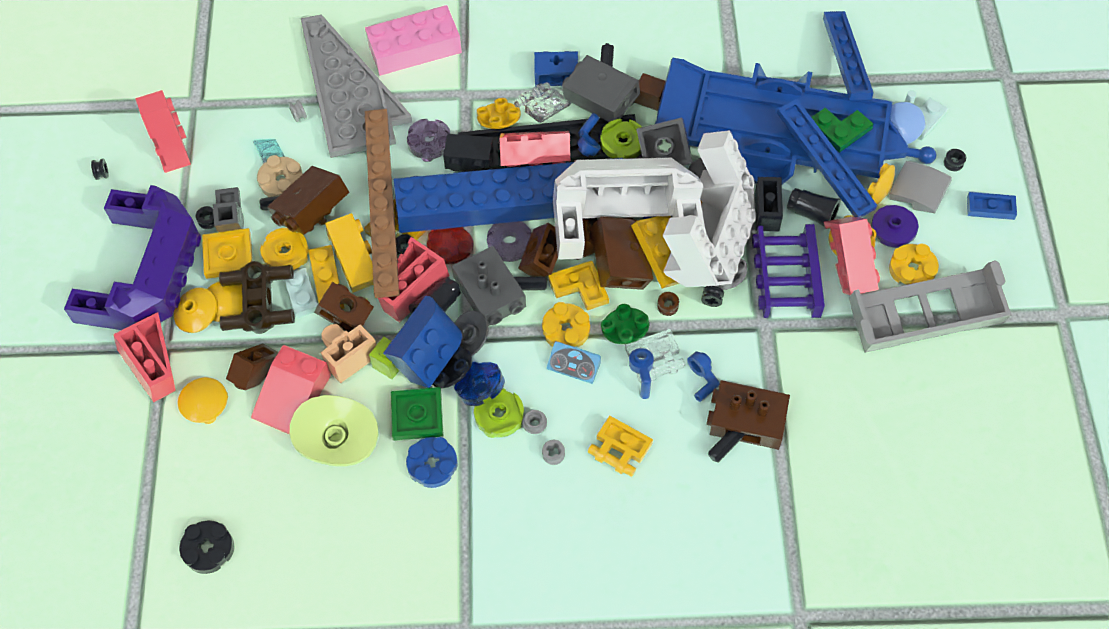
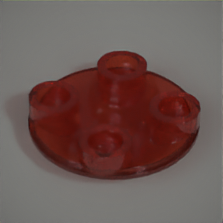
[427,227,473,264]

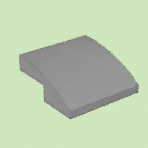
[889,161,952,214]

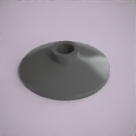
[454,310,489,356]

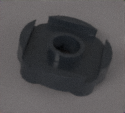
[179,520,234,574]

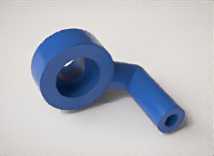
[577,113,601,157]
[629,348,654,399]
[687,351,720,402]

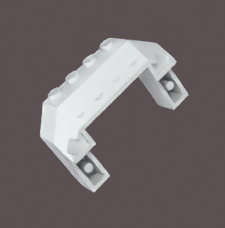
[663,130,756,287]
[553,158,704,259]

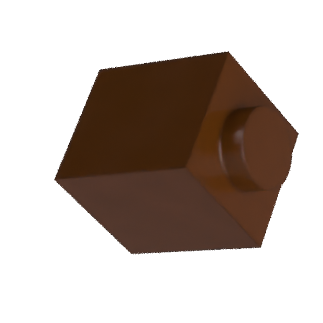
[634,73,665,111]

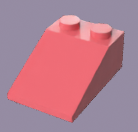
[251,345,331,435]

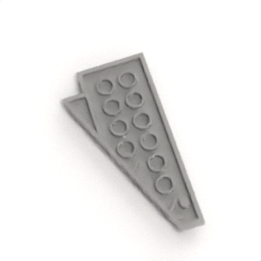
[301,14,412,158]

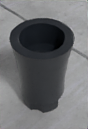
[787,188,841,229]
[409,277,461,315]

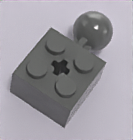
[636,118,693,166]

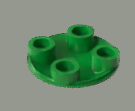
[601,304,650,344]

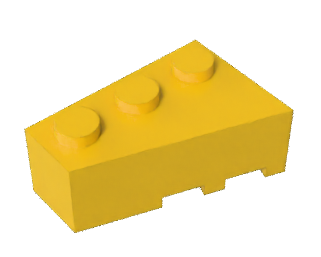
[325,213,374,293]

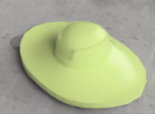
[290,395,379,466]

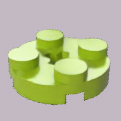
[600,119,642,159]
[474,388,524,438]

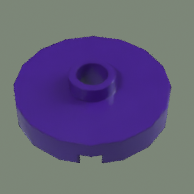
[871,205,919,248]

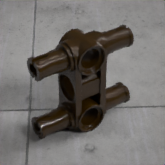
[219,261,295,334]

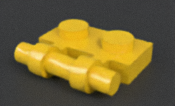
[588,415,653,477]

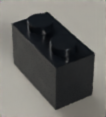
[443,134,494,171]
[755,177,783,232]

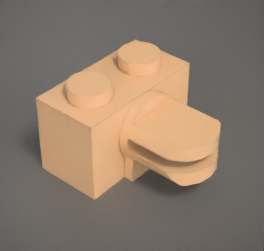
[320,324,377,383]

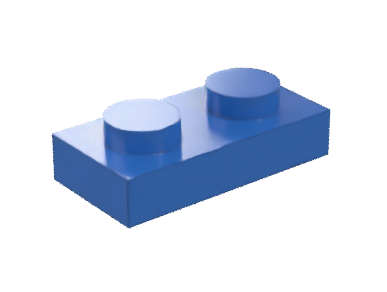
[967,192,1017,220]

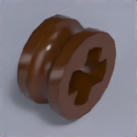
[657,292,679,316]

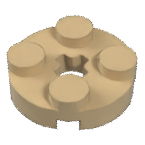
[257,155,303,197]

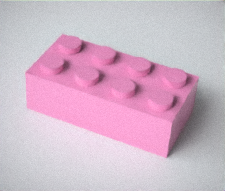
[365,5,462,76]

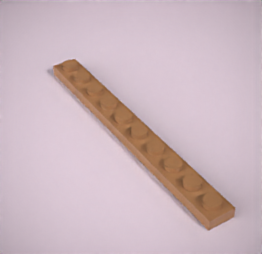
[365,109,400,298]

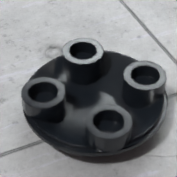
[432,345,472,389]

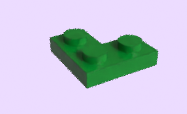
[811,108,874,153]

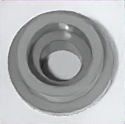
[522,410,547,434]

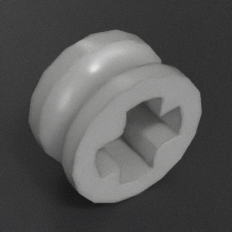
[288,100,307,122]
[542,439,565,465]

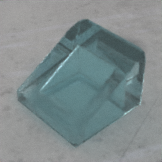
[253,139,285,164]

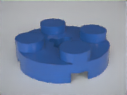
[406,437,458,488]

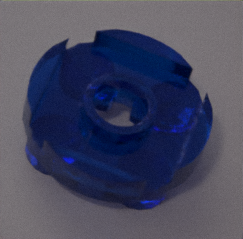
[454,362,505,406]

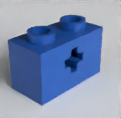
[534,51,578,87]

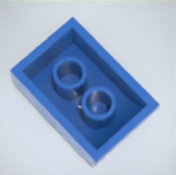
[383,296,462,388]

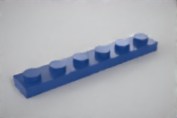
[823,11,874,101]
[777,99,878,218]

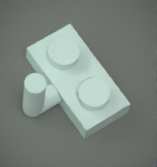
[904,90,948,141]

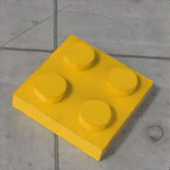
[202,228,253,279]

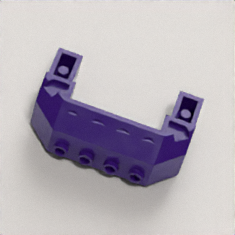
[64,185,201,330]

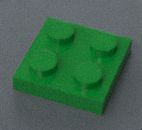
[391,387,444,441]

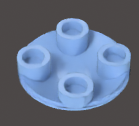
[890,102,926,144]

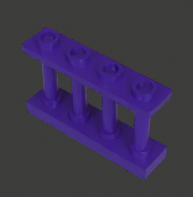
[752,224,825,318]

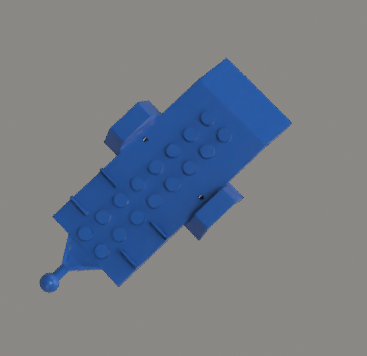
[655,57,937,185]

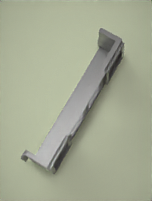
[849,260,1011,353]

